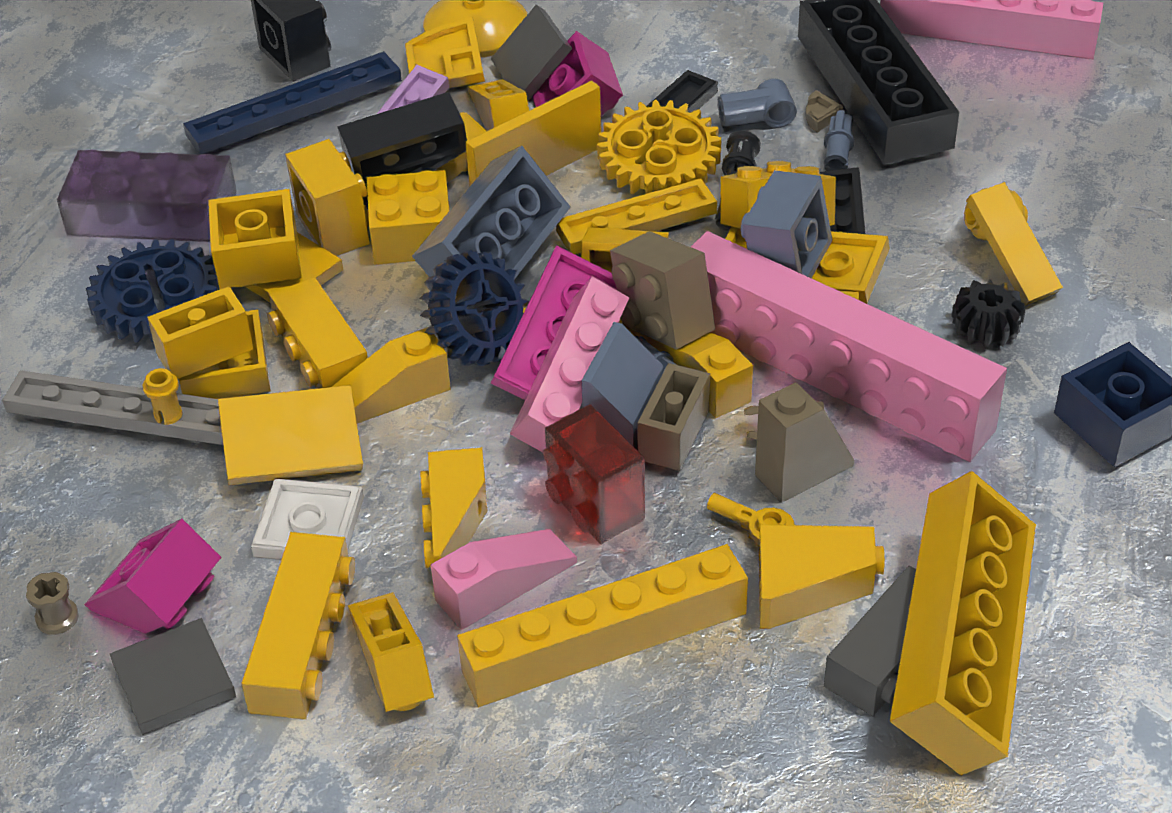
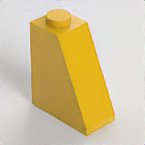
[759,525,885,629]

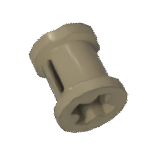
[26,572,79,635]

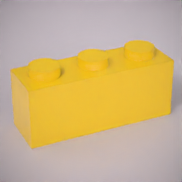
[267,277,368,389]

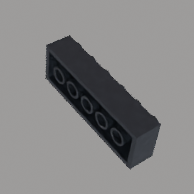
[798,0,959,165]

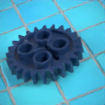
[86,239,220,343]

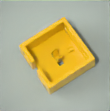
[179,309,271,399]

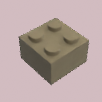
[610,231,715,350]

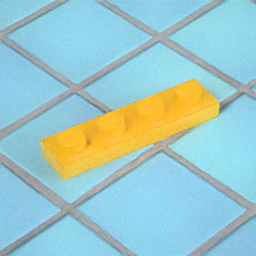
[556,178,717,254]

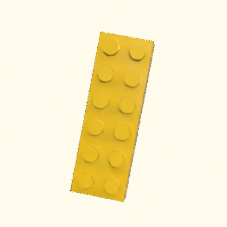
[890,471,1036,775]

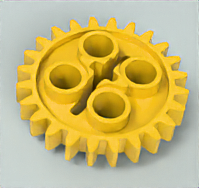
[597,100,722,194]

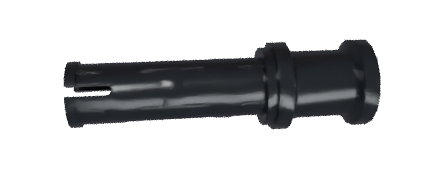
[715,130,761,231]

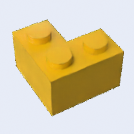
[721,161,836,229]

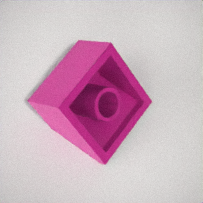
[533,31,623,117]
[84,518,222,634]

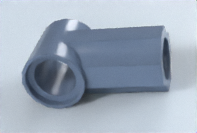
[717,79,797,128]

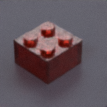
[543,404,645,545]

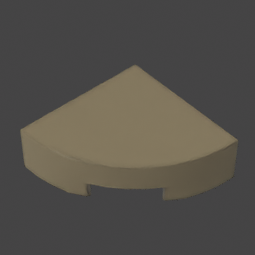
[805,90,844,133]

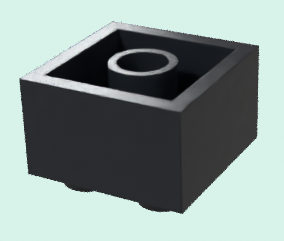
[251,0,331,82]

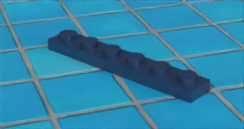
[183,51,402,155]

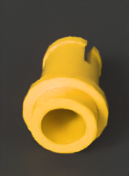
[142,368,183,425]

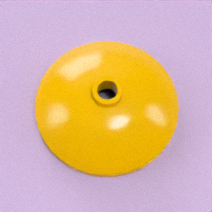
[423,0,528,58]

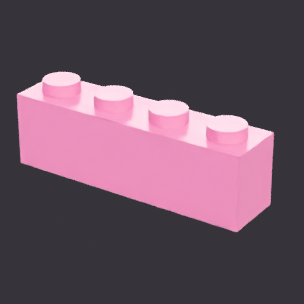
[510,276,629,455]

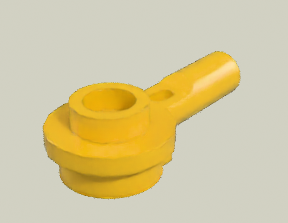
[707,493,795,547]

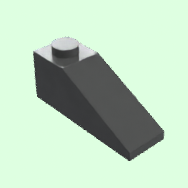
[824,565,916,717]

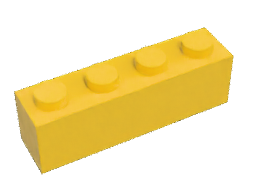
[241,532,355,719]

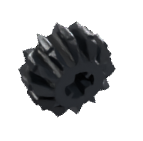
[951,279,1025,348]

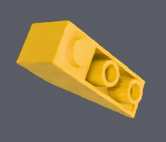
[420,447,488,568]

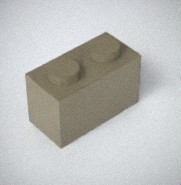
[638,363,710,471]

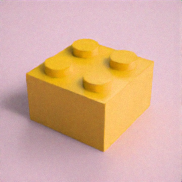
[285,139,370,256]
[367,170,449,265]
[208,189,302,289]

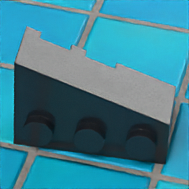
[337,92,467,209]

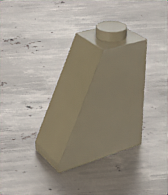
[755,382,854,503]

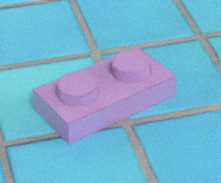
[377,65,449,114]

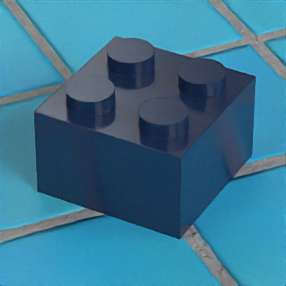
[1054,342,1172,467]

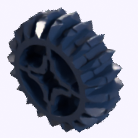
[419,250,529,366]

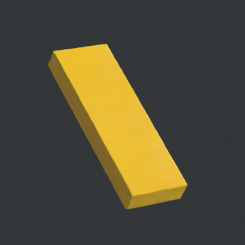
[966,182,1063,306]

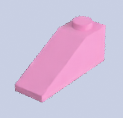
[431,529,577,630]

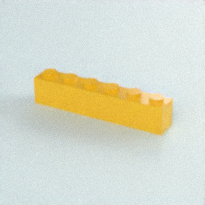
[457,544,748,707]

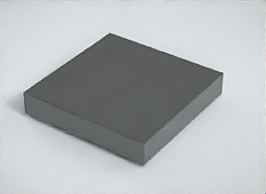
[491,4,572,101]
[110,618,236,735]

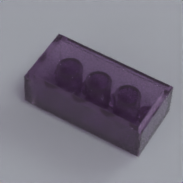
[57,150,237,242]

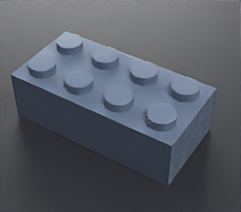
[412,146,571,312]

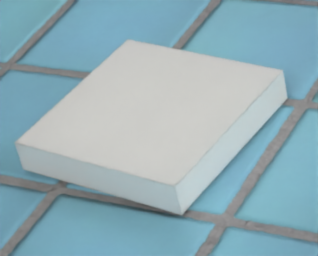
[251,478,364,560]

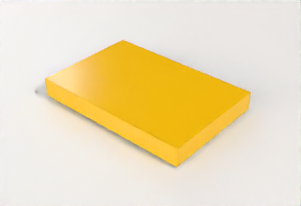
[218,385,363,486]

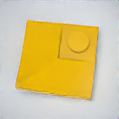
[405,17,485,89]

